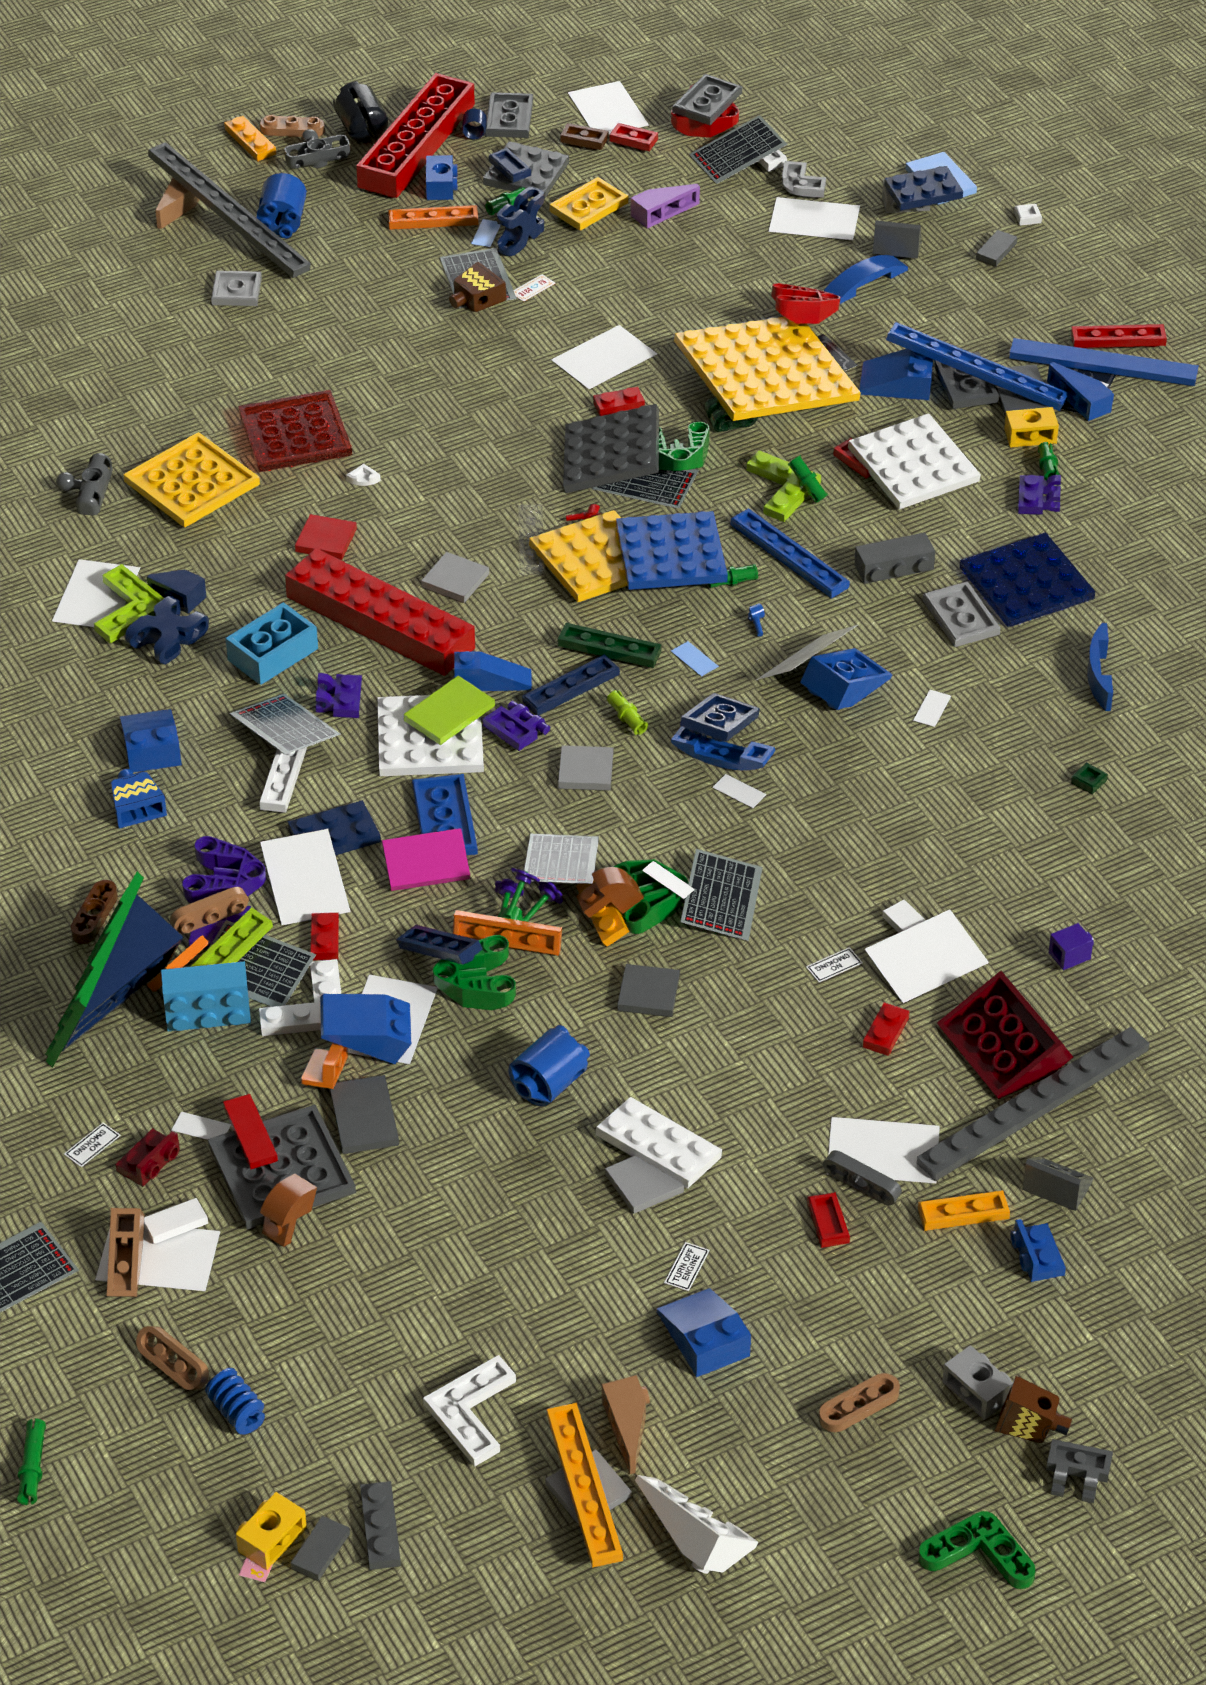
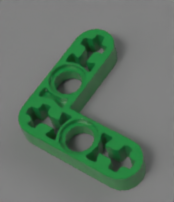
[918,1511,1036,1589]

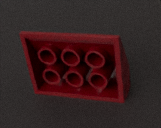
[937,971,1073,1099]

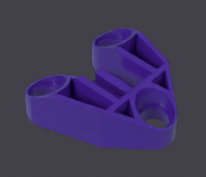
[182,836,266,904]

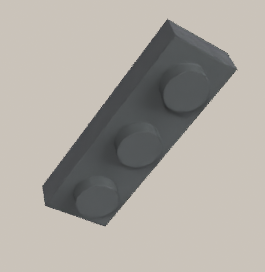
[360,1481,401,1570]

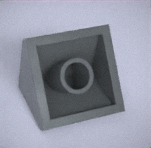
[873,220,922,259]
[1023,1157,1094,1211]

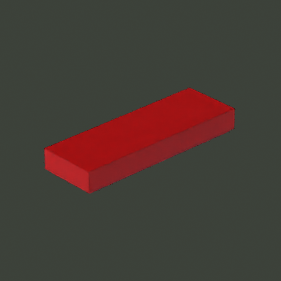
[223,1094,278,1169]

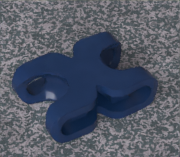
[497,187,544,256]
[125,596,209,664]

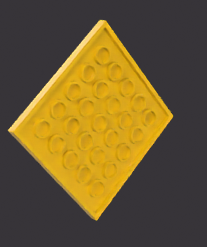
[674,317,861,421]

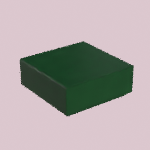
[1071,762,1108,795]

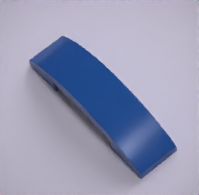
[824,255,908,304]
[1087,623,1113,711]
[671,726,775,770]

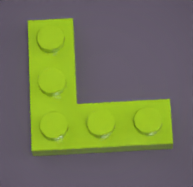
[747,450,821,522]
[94,564,164,644]

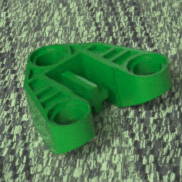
[659,422,709,471]
[613,859,689,934]
[433,935,516,1011]

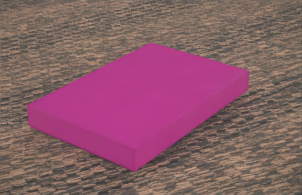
[382,828,470,891]

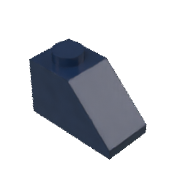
[147,569,207,614]

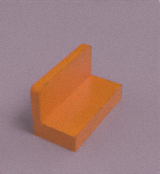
[301,1043,348,1089]

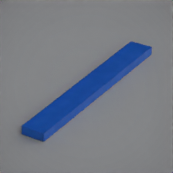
[886,322,1068,411]
[1009,338,1199,386]

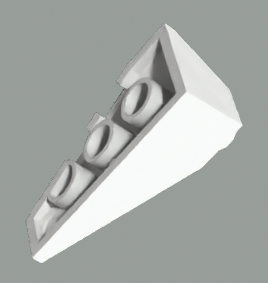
[635,1475,758,1574]

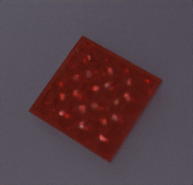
[238,390,352,472]

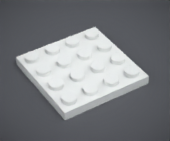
[848,413,981,509]
[378,695,484,776]

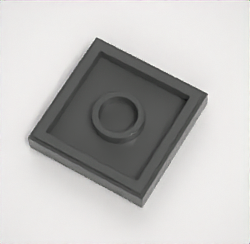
[618,964,680,1017]

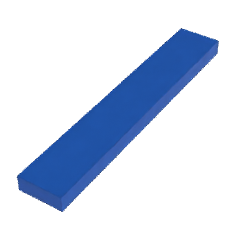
[730,508,850,599]

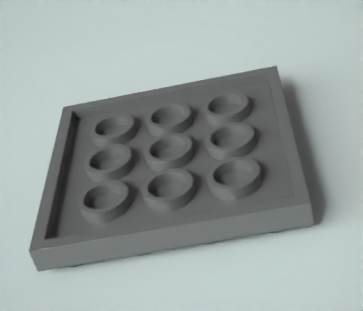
[563,404,659,493]
[208,1105,356,1229]

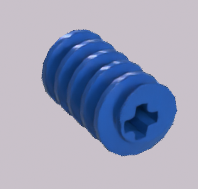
[205,1368,265,1435]

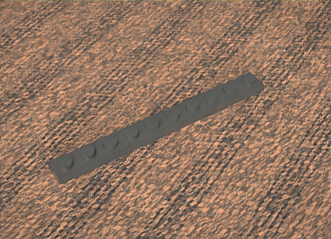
[148,142,311,278]
[917,1027,1150,1181]

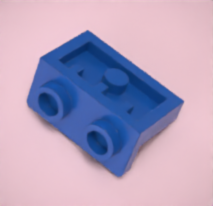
[1010,1219,1066,1282]

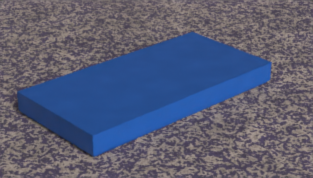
[412,774,478,856]

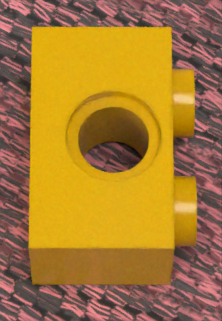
[1004,407,1059,448]
[236,1492,307,1570]

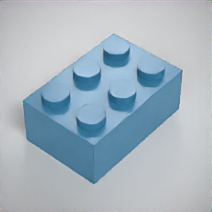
[226,602,318,685]
[161,961,251,1032]

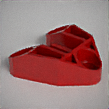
[671,84,739,138]
[771,283,841,324]

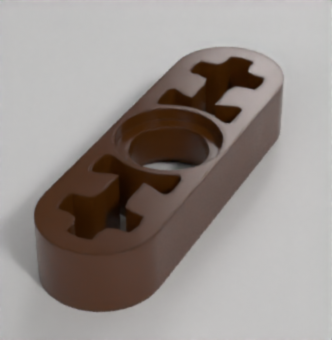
[71,880,118,944]

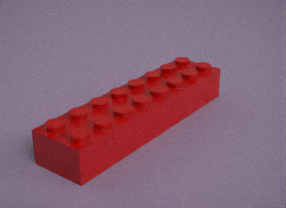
[356,73,475,198]
[285,548,475,676]

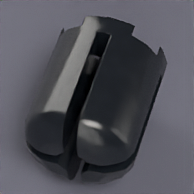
[333,81,388,144]

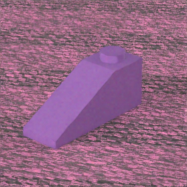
[631,184,700,229]

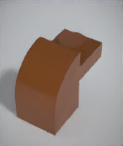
[576,867,644,918]
[260,1174,317,1247]

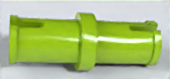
[607,690,648,735]

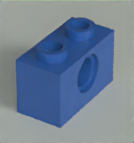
[426,155,458,200]

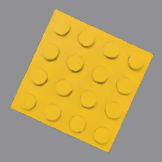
[123,432,260,528]
[529,510,628,602]

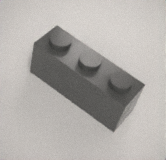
[854,532,935,584]

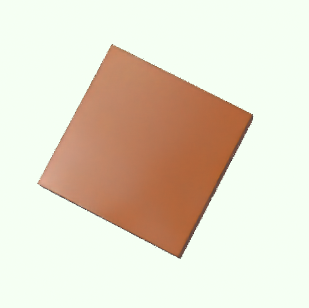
[147,935,208,992]

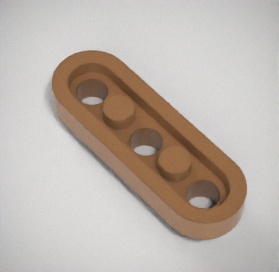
[260,115,325,137]
[170,887,249,934]
[136,1326,209,1390]
[819,1373,900,1432]

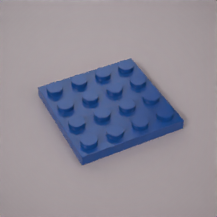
[616,511,728,590]

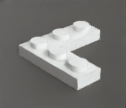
[259,959,341,1036]
[423,1355,516,1467]

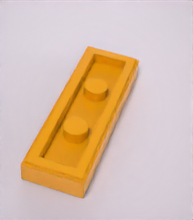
[918,1190,1010,1231]

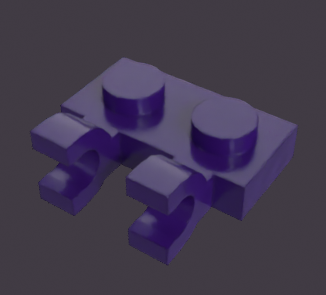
[1018,475,1061,515]
[316,673,362,718]

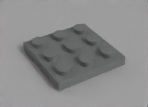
[483,141,569,199]

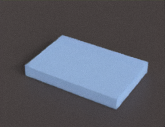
[906,152,977,205]

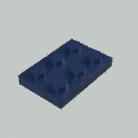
[884,166,963,211]
[680,693,760,742]
[288,800,381,856]

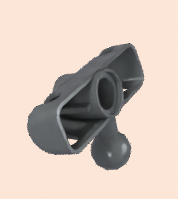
[284,129,350,169]
[56,453,113,516]

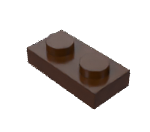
[560,123,609,150]

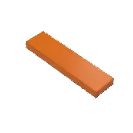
[388,205,479,230]
[453,910,562,956]

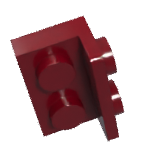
[115,1128,180,1187]

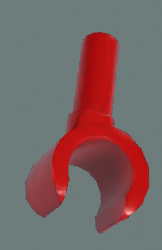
[566,504,601,521]

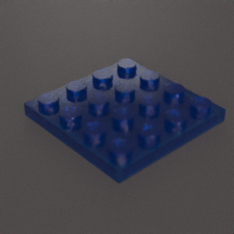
[959,532,1096,627]

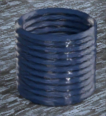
[462,108,487,140]

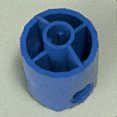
[256,173,307,238]
[508,1025,590,1106]

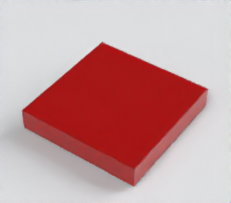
[295,514,357,560]

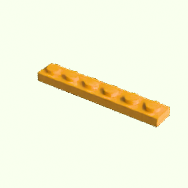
[547,1403,623,1568]

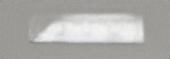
[518,505,544,576]

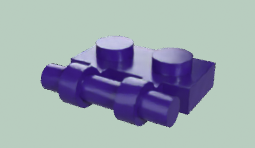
[483,701,550,751]

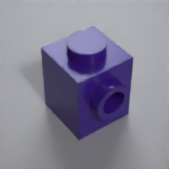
[1048,923,1094,970]

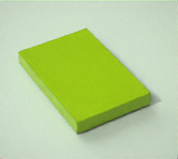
[404,676,495,745]

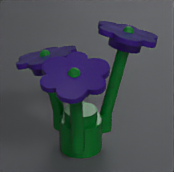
[494,868,563,922]

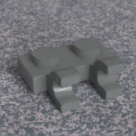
[1046,1439,1113,1503]

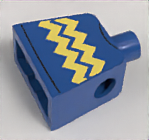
[111,769,167,829]

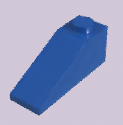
[1047,362,1114,421]
[454,651,532,691]

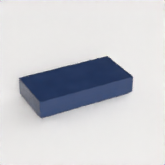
[489,148,531,183]

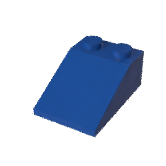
[859,349,934,400]
[800,648,893,710]
[120,709,182,773]
[320,994,412,1064]
[657,1288,751,1378]

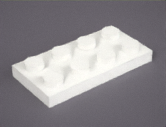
[596,1097,722,1189]

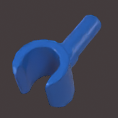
[748,603,765,637]

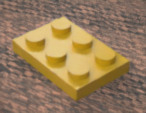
[549,177,628,231]

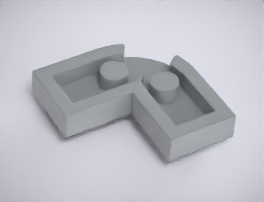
[782,161,826,198]

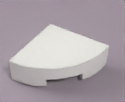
[346,464,381,486]

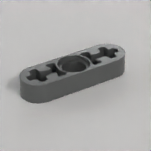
[823,1150,902,1205]

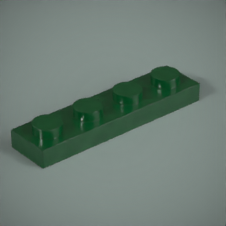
[558,623,662,668]

